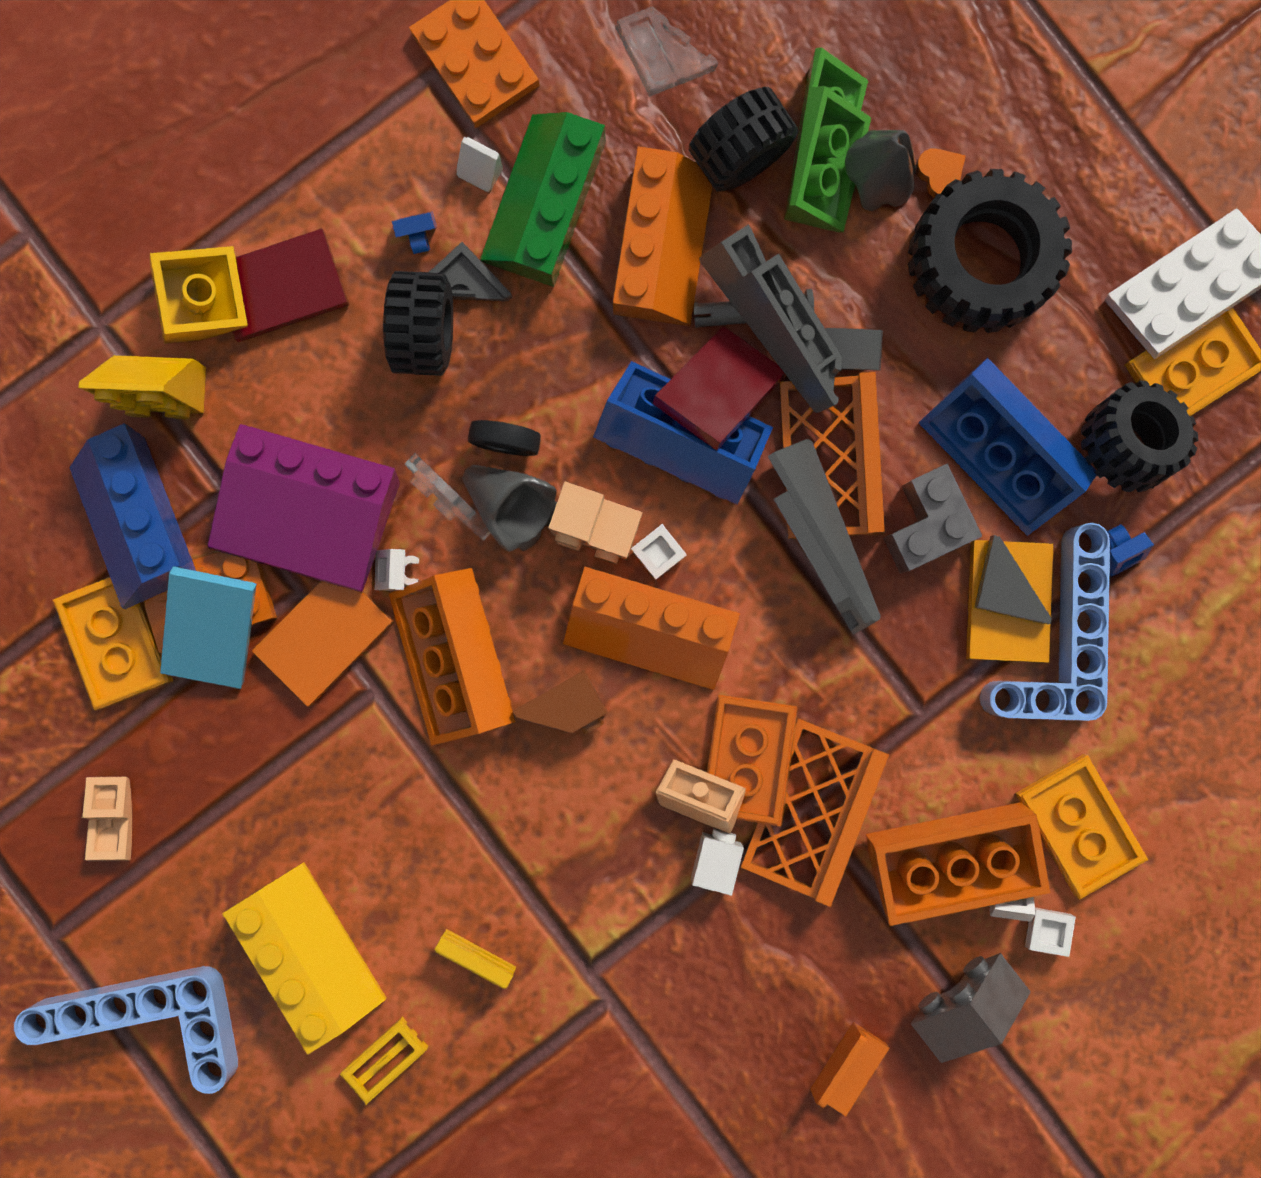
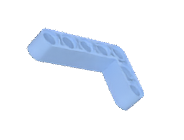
[980,523,1110,721]
[14,966,238,1094]

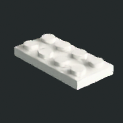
[1105,208,1261,359]

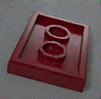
[232,228,349,343]
[652,326,785,451]

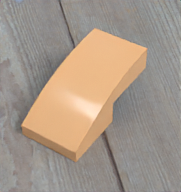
[83,777,132,861]

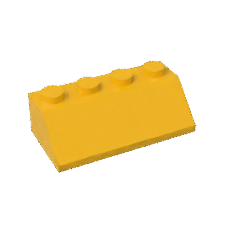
[222,862,386,1055]

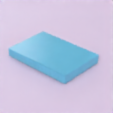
[160,566,257,689]

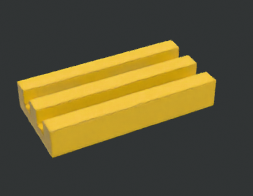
[435,929,516,989]
[340,1016,429,1105]

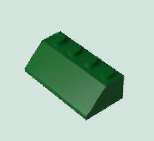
[480,112,606,287]

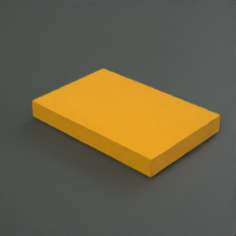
[1124,307,1261,416]
[966,540,1053,663]
[53,577,173,711]
[1015,754,1148,900]

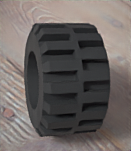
[688,87,799,192]
[383,271,453,376]
[1080,381,1198,493]

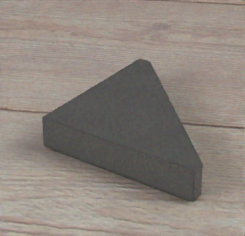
[428,242,513,301]
[974,535,1052,625]

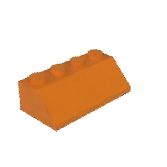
[613,146,712,327]
[563,566,740,690]
[389,568,515,746]
[865,802,1050,926]

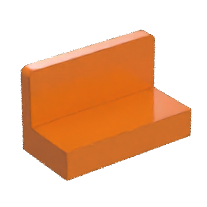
[810,1022,889,1116]

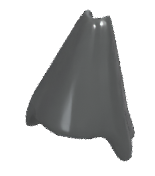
[845,130,917,211]
[462,465,557,552]

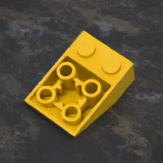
[79,355,206,419]

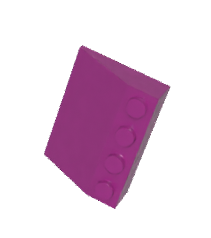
[208,424,400,593]

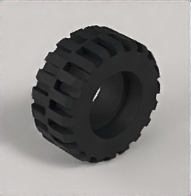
[908,169,1072,333]

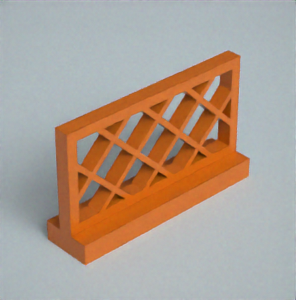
[780,372,885,539]
[741,718,889,907]

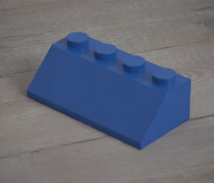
[918,357,1097,536]
[593,361,773,505]
[69,423,196,609]

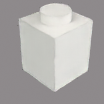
[691,829,744,896]

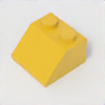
[150,246,248,344]

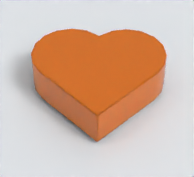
[916,148,966,198]

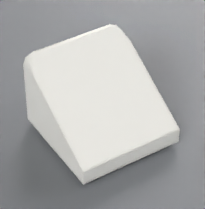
[456,137,503,192]

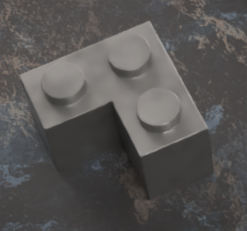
[883,463,982,573]
[911,953,1031,1063]

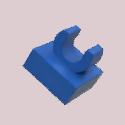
[392,211,437,254]
[1107,524,1154,577]

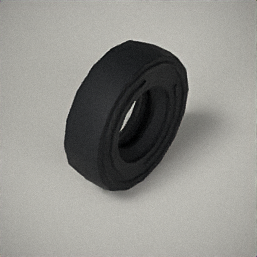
[468,420,541,456]

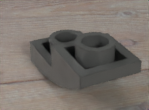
[825,328,883,371]

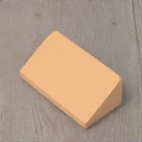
[656,759,746,834]

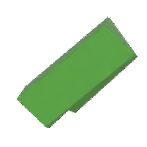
[784,48,871,232]

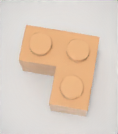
[548,481,643,564]

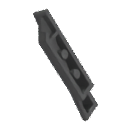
[699,224,842,413]
[768,439,880,635]

